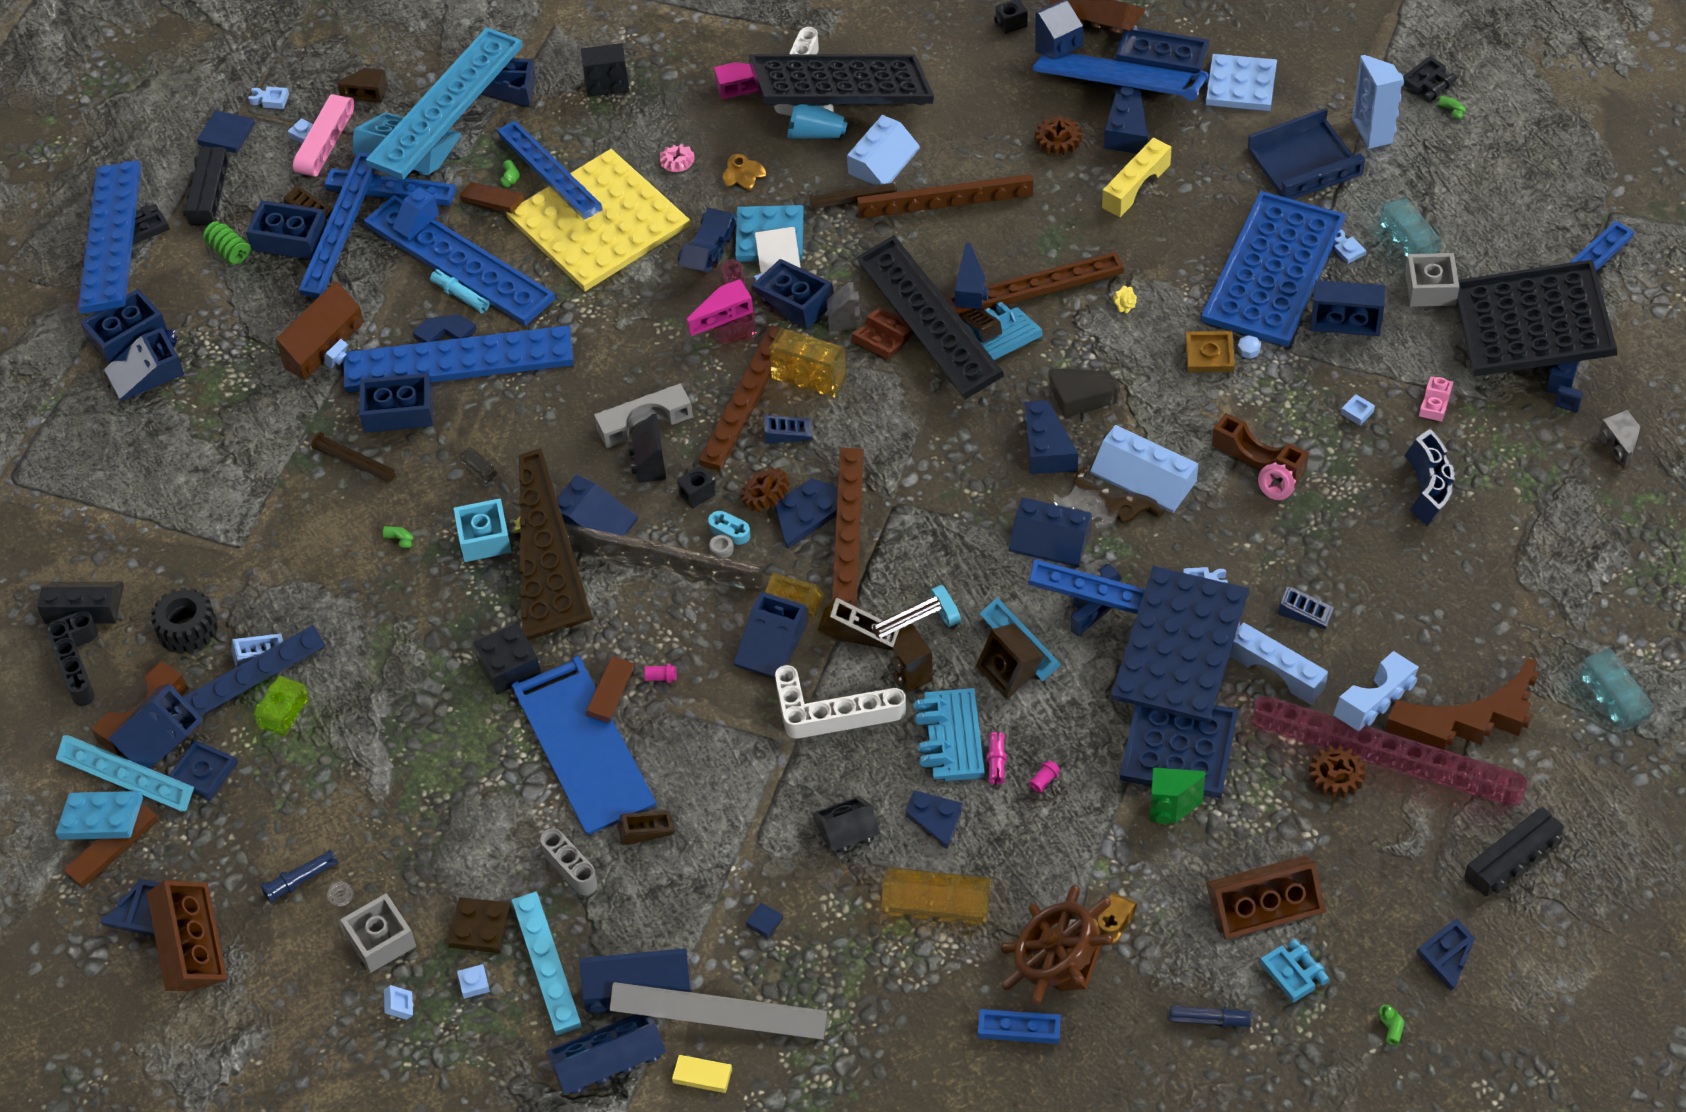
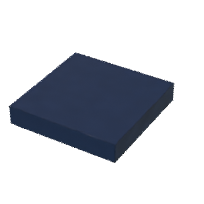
[197,110,255,153]
[169,740,238,801]

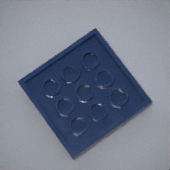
[1120,705,1239,799]

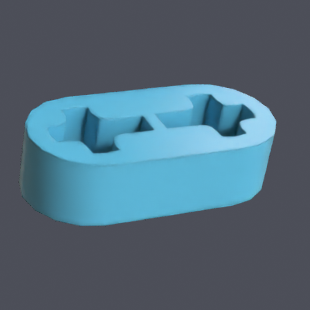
[709,511,750,545]
[930,585,961,627]

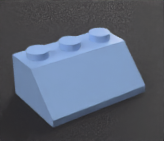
[847,115,920,185]

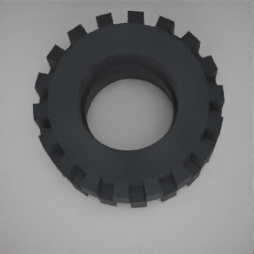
[151,588,218,654]

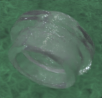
[327,881,354,907]

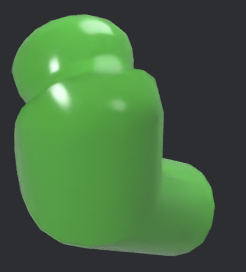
[1438,95,1466,119]
[500,160,520,188]
[383,526,413,548]
[1378,1004,1404,1046]

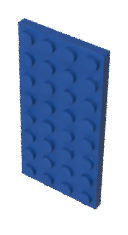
[1201,191,1346,347]

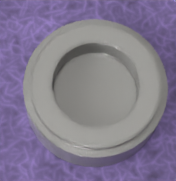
[709,535,734,559]

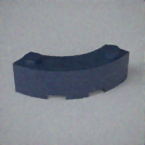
[678,207,738,272]
[1404,429,1455,526]

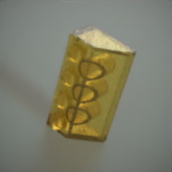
[881,867,993,925]

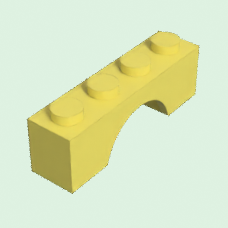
[1102,138,1171,217]

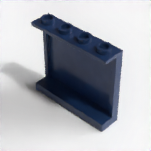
[1247,108,1365,200]

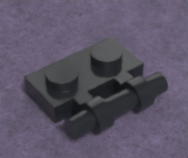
[1403,56,1457,102]
[132,204,170,245]

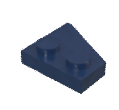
[906,790,963,849]
[1416,918,1475,991]

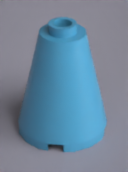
[787,104,847,139]

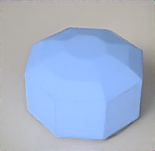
[1237,335,1261,359]

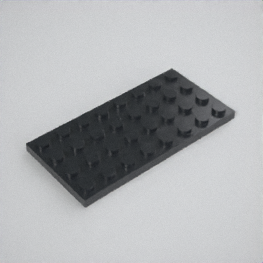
[749,54,934,106]

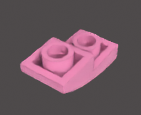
[1419,377,1454,422]

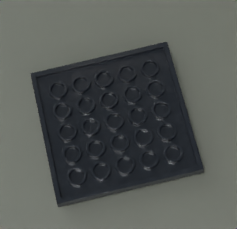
[1457,259,1617,377]

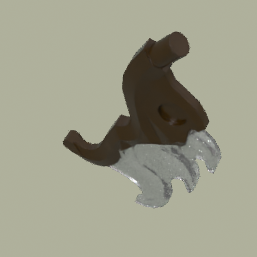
[1054,467,1165,528]

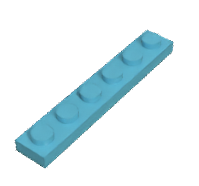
[56,735,194,811]
[512,891,582,1036]

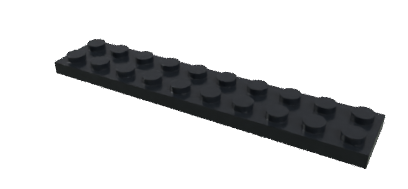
[856,235,1004,400]

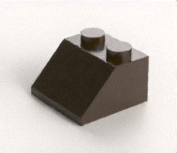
[892,623,933,693]
[976,623,1044,698]

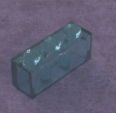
[1380,196,1442,257]
[1580,648,1653,730]

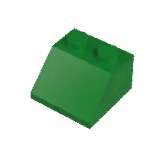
[1150,768,1205,824]

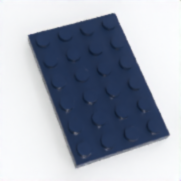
[1111,566,1249,723]

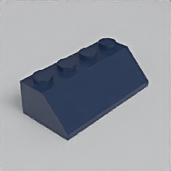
[579,948,692,1013]
[545,1014,666,1094]

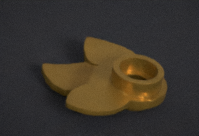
[723,154,766,191]

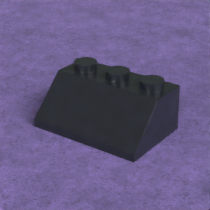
[37,582,124,624]

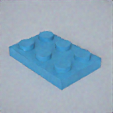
[55,791,143,840]

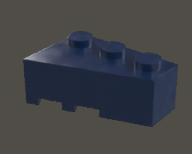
[481,58,536,107]
[1104,85,1148,154]
[1024,400,1078,474]

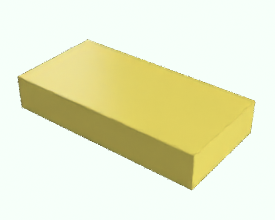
[672,1055,732,1093]

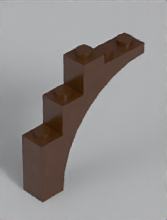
[1386,658,1539,754]

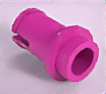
[644,663,677,683]
[1028,760,1060,793]

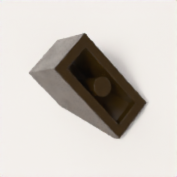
[337,68,388,103]

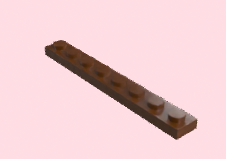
[857,174,1033,219]
[945,252,1124,316]
[699,325,792,472]
[832,447,864,607]

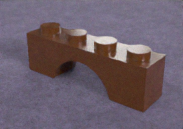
[1212,413,1309,486]
[91,661,188,756]

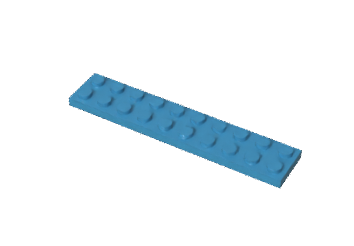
[366,27,523,180]

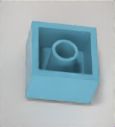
[454,498,512,562]

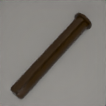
[809,182,897,211]
[311,432,396,482]

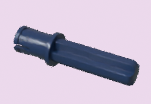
[1169,1006,1251,1028]

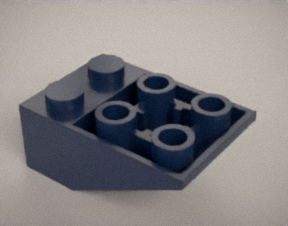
[104,327,184,401]
[734,592,808,679]
[108,683,204,769]

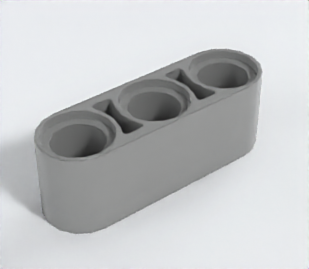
[540,828,597,895]

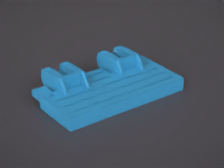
[964,302,1043,360]
[913,688,985,781]

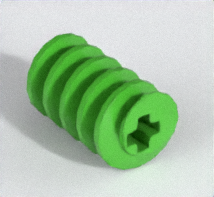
[203,222,251,265]

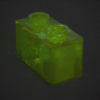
[254,675,309,737]

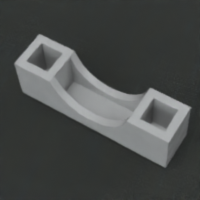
[594,383,693,449]

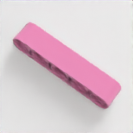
[293,94,354,177]

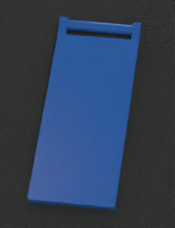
[1033,53,1209,101]
[511,655,656,835]

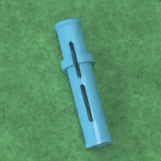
[430,269,490,314]

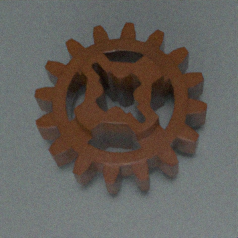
[1035,115,1082,156]
[740,466,791,512]
[1309,745,1366,799]

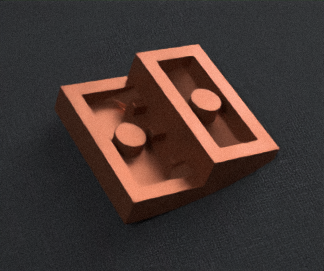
[851,307,913,360]

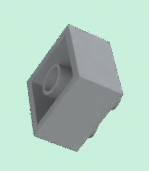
[1405,253,1459,307]
[340,893,416,973]

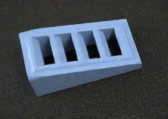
[231,634,283,668]

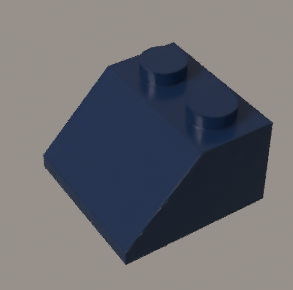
[1035,0,1083,59]

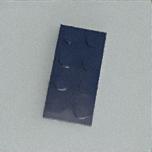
[1116,27,1209,73]

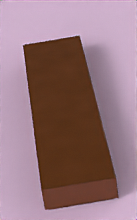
[63,804,159,888]

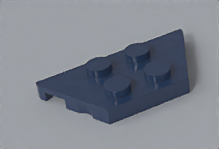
[775,478,838,549]
[101,879,160,936]

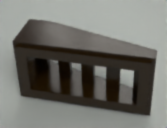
[284,185,333,219]
[959,309,1002,343]
[618,811,675,845]

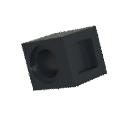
[994,0,1028,34]
[677,466,716,509]

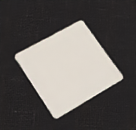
[755,227,800,274]

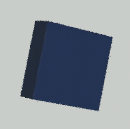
[1555,385,1583,413]
[746,903,783,939]

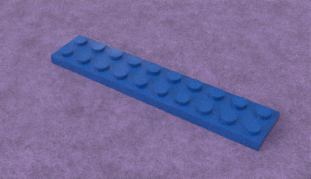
[78,160,141,314]
[364,195,556,326]
[344,325,574,393]

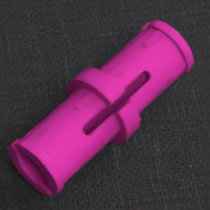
[987,732,1007,784]

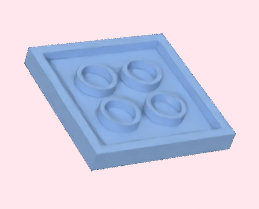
[1206,54,1277,111]

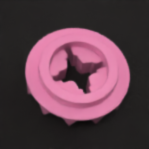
[660,144,694,172]
[1258,462,1296,500]

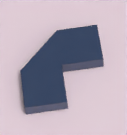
[412,315,477,343]

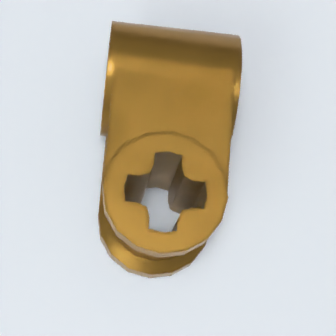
[1098,892,1138,945]

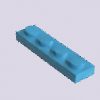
[979,597,1061,682]

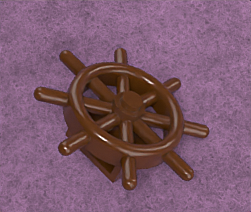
[1001,885,1113,1004]

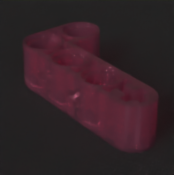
[713,259,757,343]

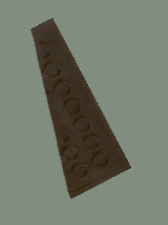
[519,448,593,640]

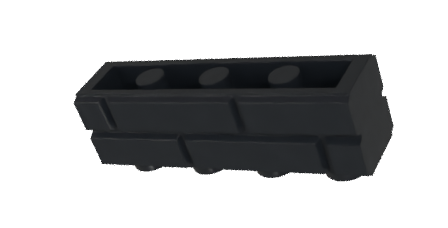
[182,147,229,226]
[1464,807,1564,897]

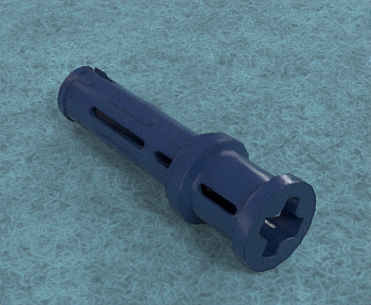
[260,849,338,904]

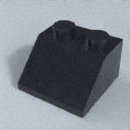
[628,413,666,483]
[812,796,881,853]

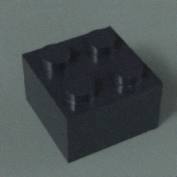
[581,43,630,97]
[473,623,541,694]

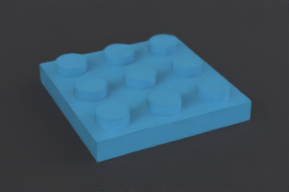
[735,205,804,262]

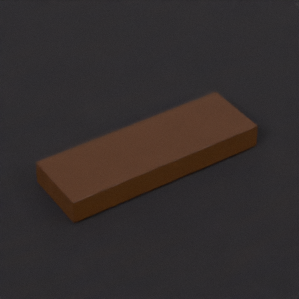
[459,182,524,213]
[586,656,635,723]

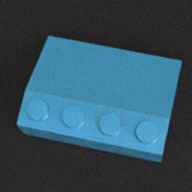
[352,112,461,175]

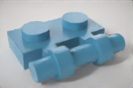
[1260,939,1330,1003]

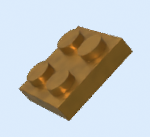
[1185,331,1235,373]

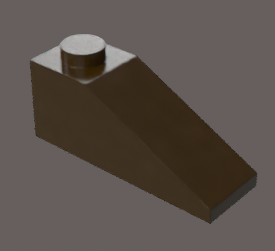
[818,597,899,651]

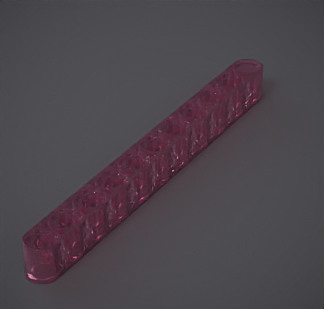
[1253,696,1528,806]

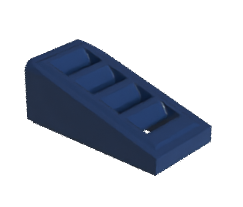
[763,415,812,444]
[1279,586,1334,629]

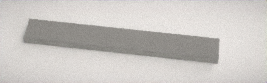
[610,982,827,1040]

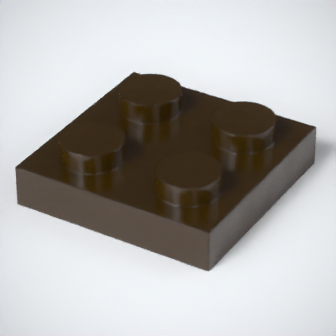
[448,897,511,953]

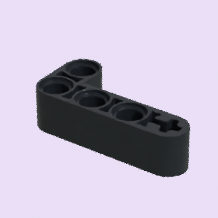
[47,611,98,706]

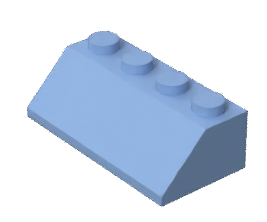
[1352,55,1404,149]
[1090,425,1198,513]

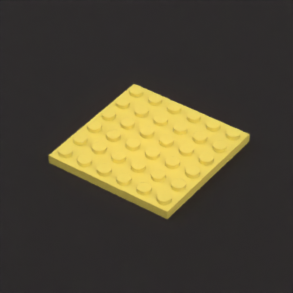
[506,149,691,291]

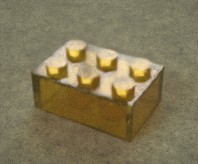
[769,328,846,397]

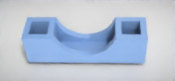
[1230,622,1328,705]
[1333,651,1419,731]

